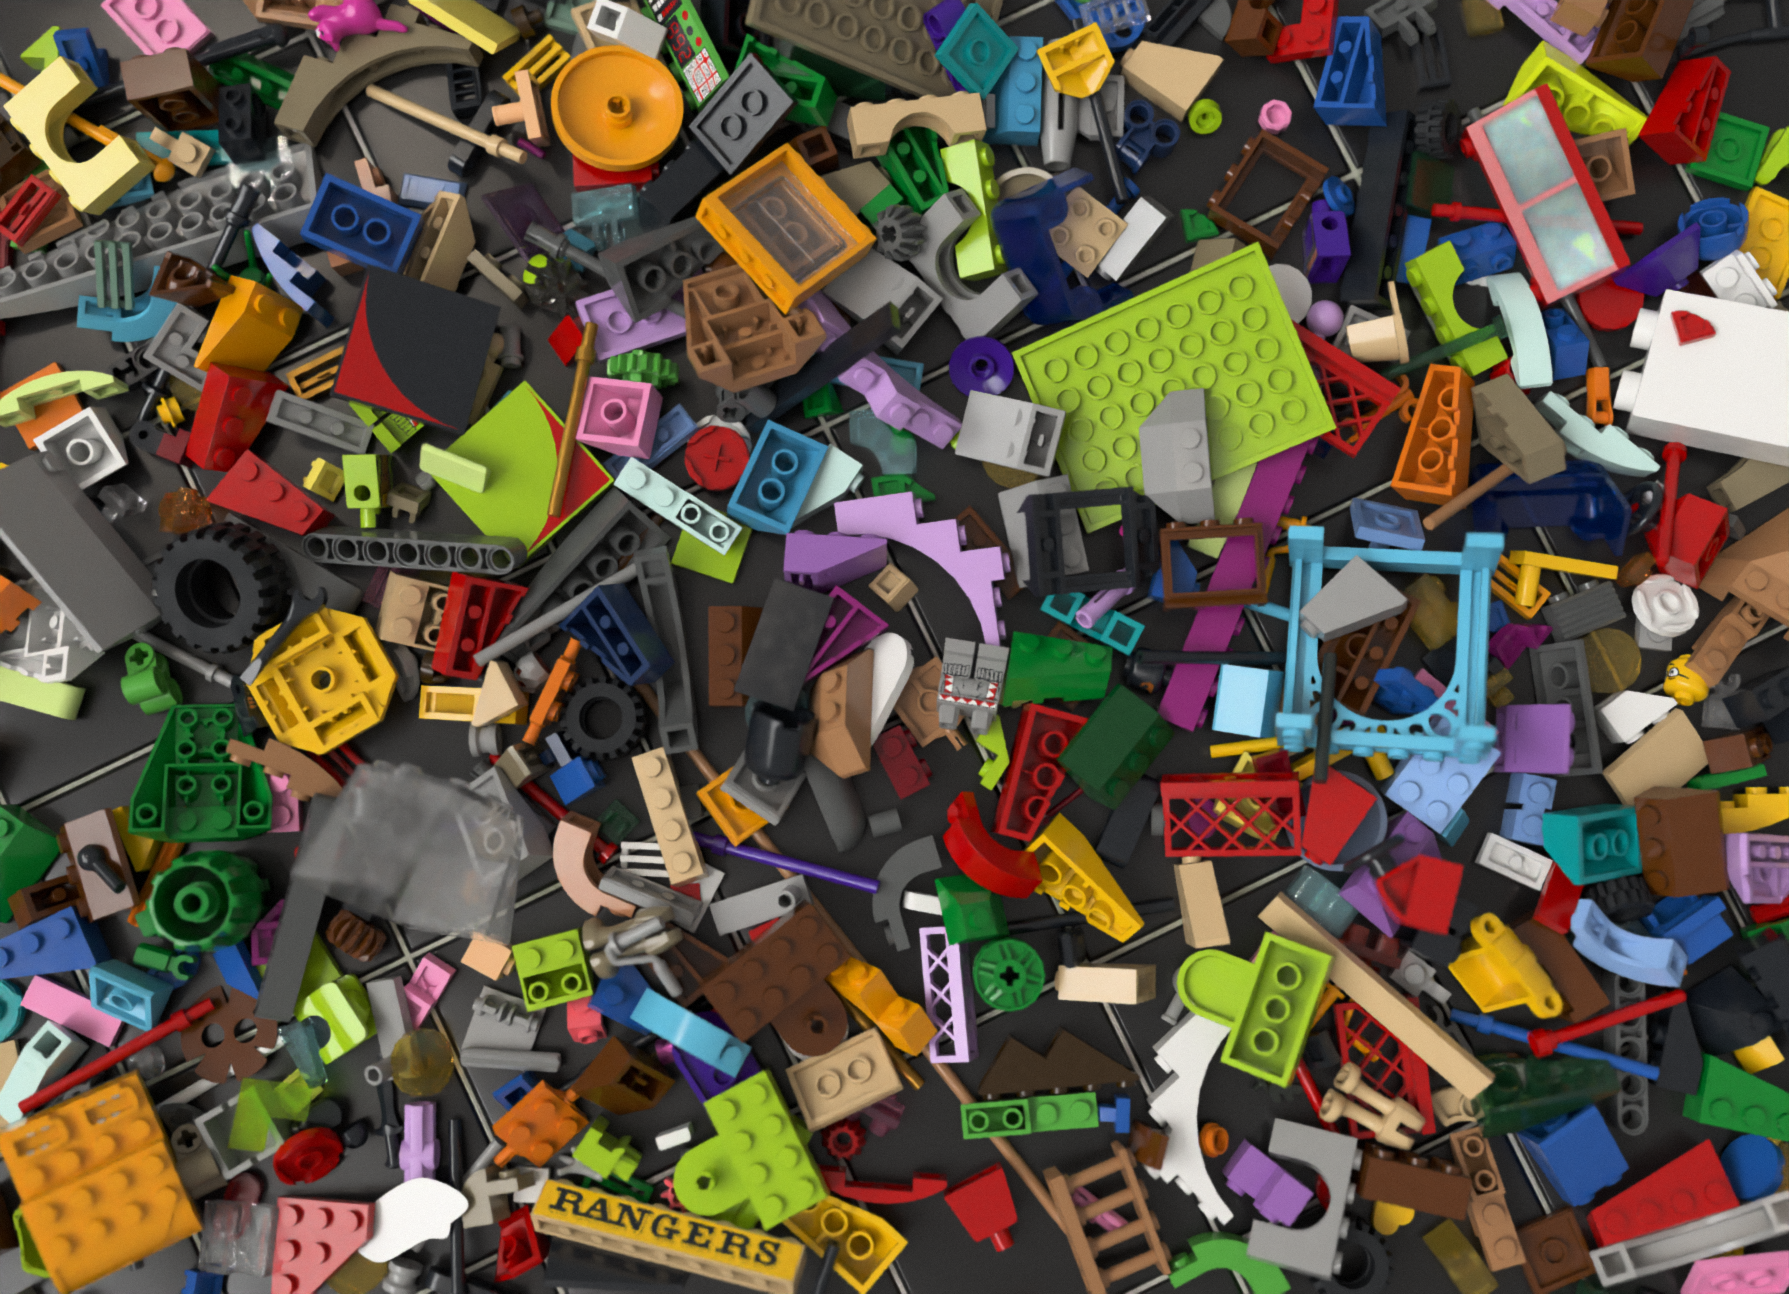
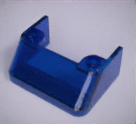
[990,167,1134,325]
[1471,460,1632,556]

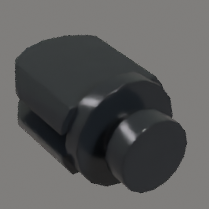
[290,1097,344,1135]

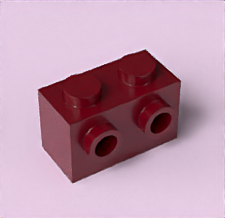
[873,725,933,799]

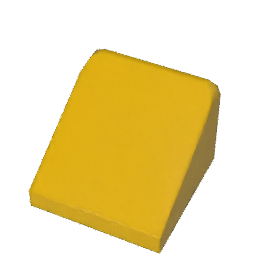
[1732,1036,1785,1074]

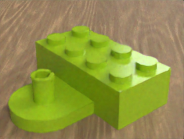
[1177,932,1336,1088]
[673,1069,831,1230]

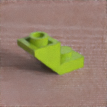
[975,715,1010,791]

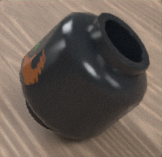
[1122,647,1173,694]

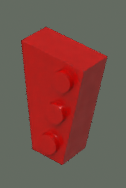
[1638,56,1731,165]
[206,449,335,537]
[431,571,529,680]

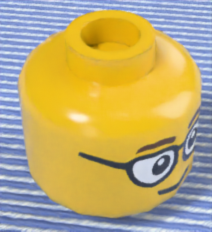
[1663,654,1710,706]

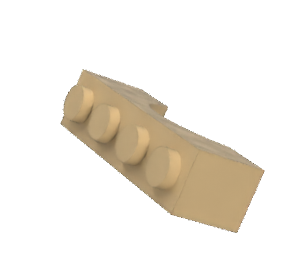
[847,91,987,159]
[631,747,709,887]

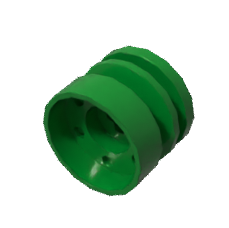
[972,936,1045,1012]

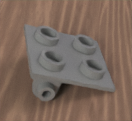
[461,985,547,1072]

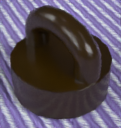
[420,651,452,685]

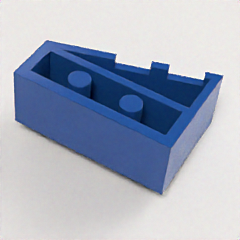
[1313,16,1387,126]
[0,905,113,979]

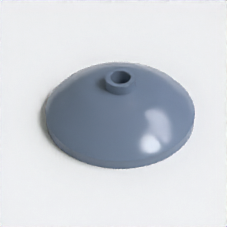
[1286,771,1388,871]

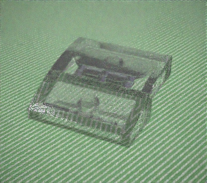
[198,1200,280,1278]

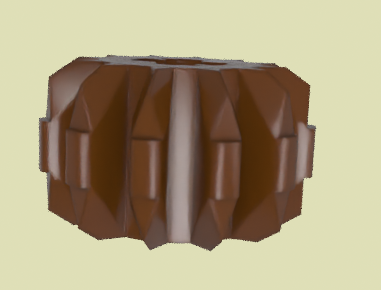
[325,910,386,962]

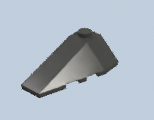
[598,217,725,323]

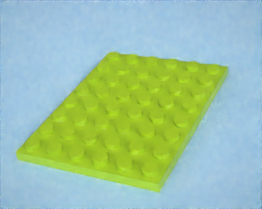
[1012,242,1336,534]

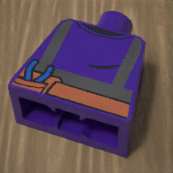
[1302,200,1351,283]

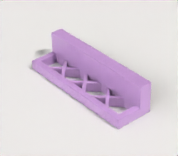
[919,926,979,1063]

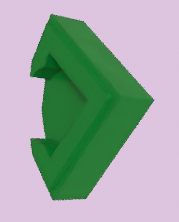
[1179,209,1219,243]

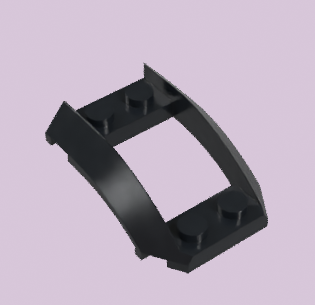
[1017,487,1160,597]

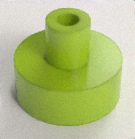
[1188,99,1222,134]

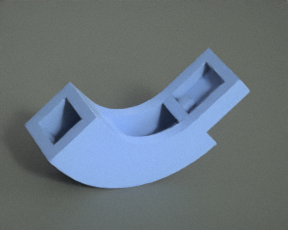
[1571,899,1688,987]

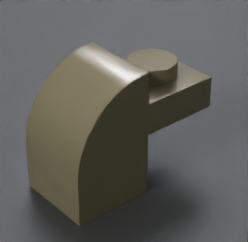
[461,1164,536,1228]

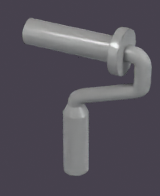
[605,915,683,997]

